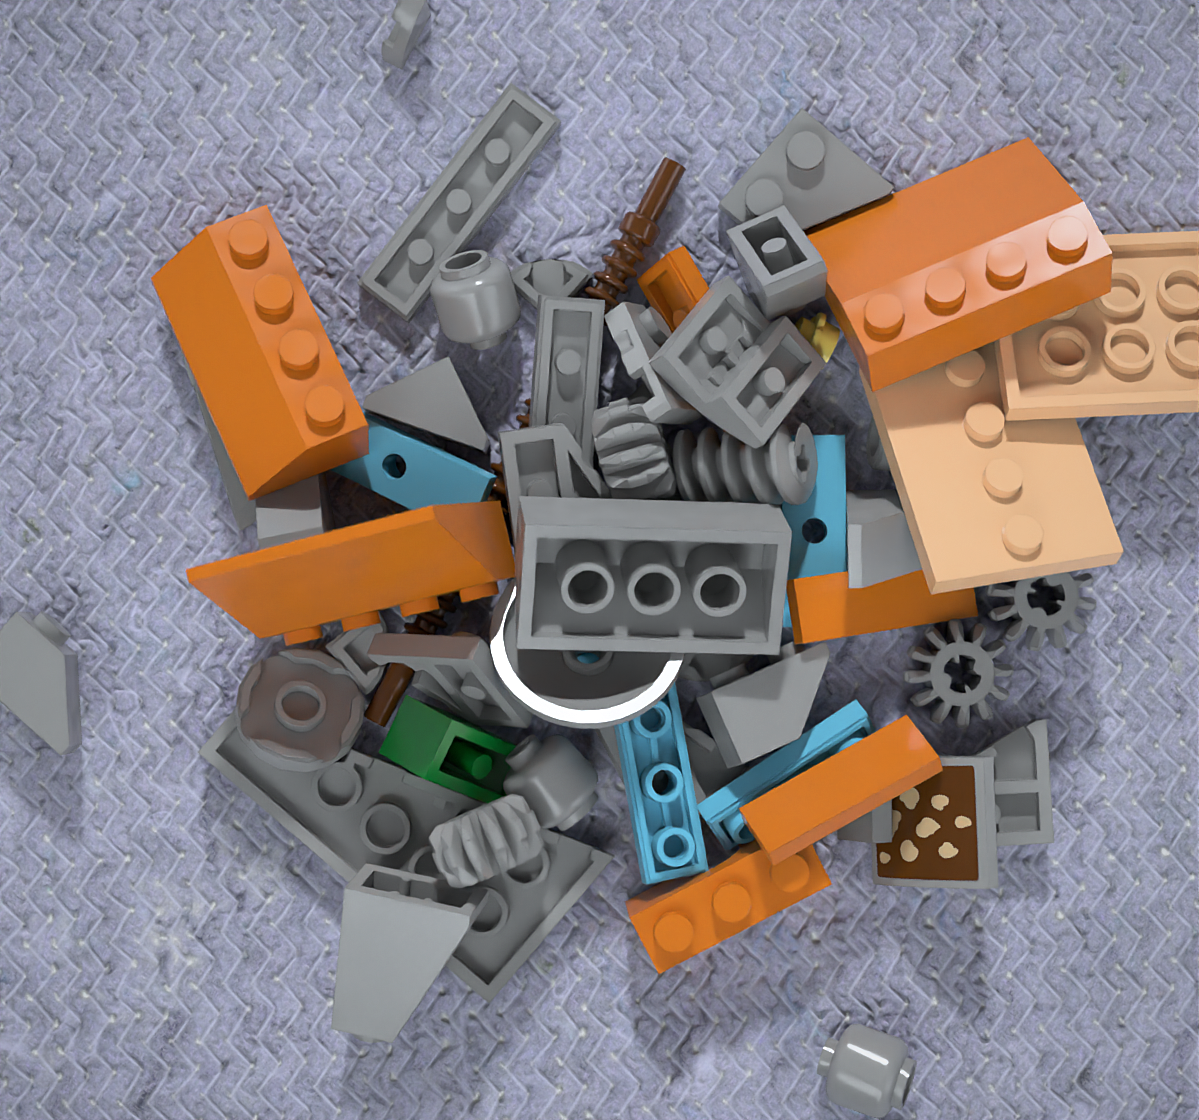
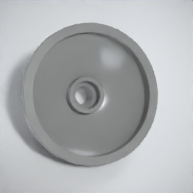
[490,578,685,729]

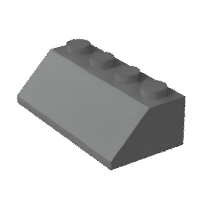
[515,496,792,655]

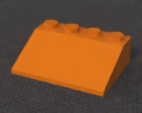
[803,137,1113,392]
[185,501,515,646]

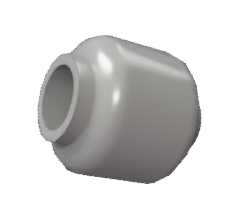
[430,250,521,350]
[503,734,598,831]
[817,1024,917,1119]

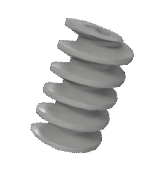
[673,423,818,505]

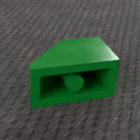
[378,695,517,803]

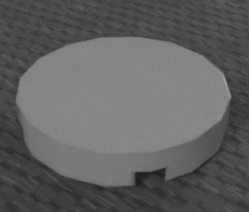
[235,647,364,772]

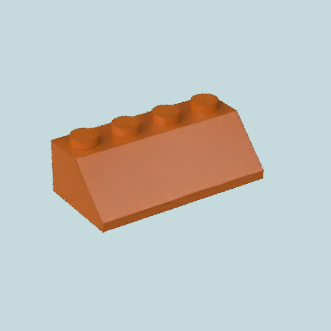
[151,204,369,501]

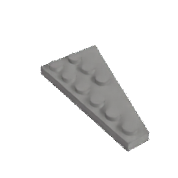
[198,708,615,1003]

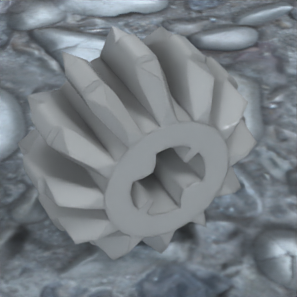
[591,396,677,500]
[985,571,1097,651]
[903,619,1014,728]
[429,794,543,888]

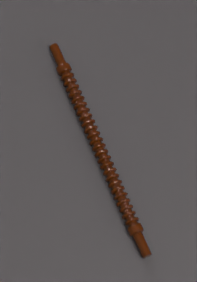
[363,157,686,727]

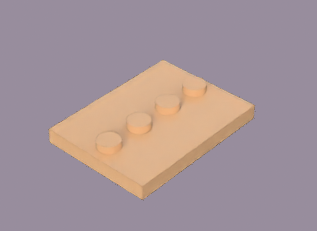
[994,231,1199,421]
[859,342,1124,594]

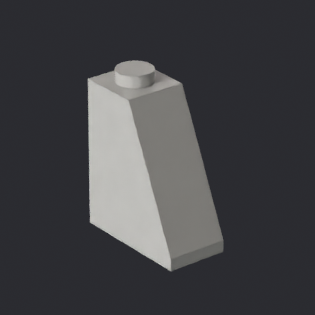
[331,863,489,1043]

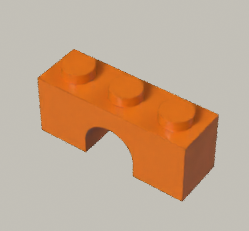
[625,839,832,974]

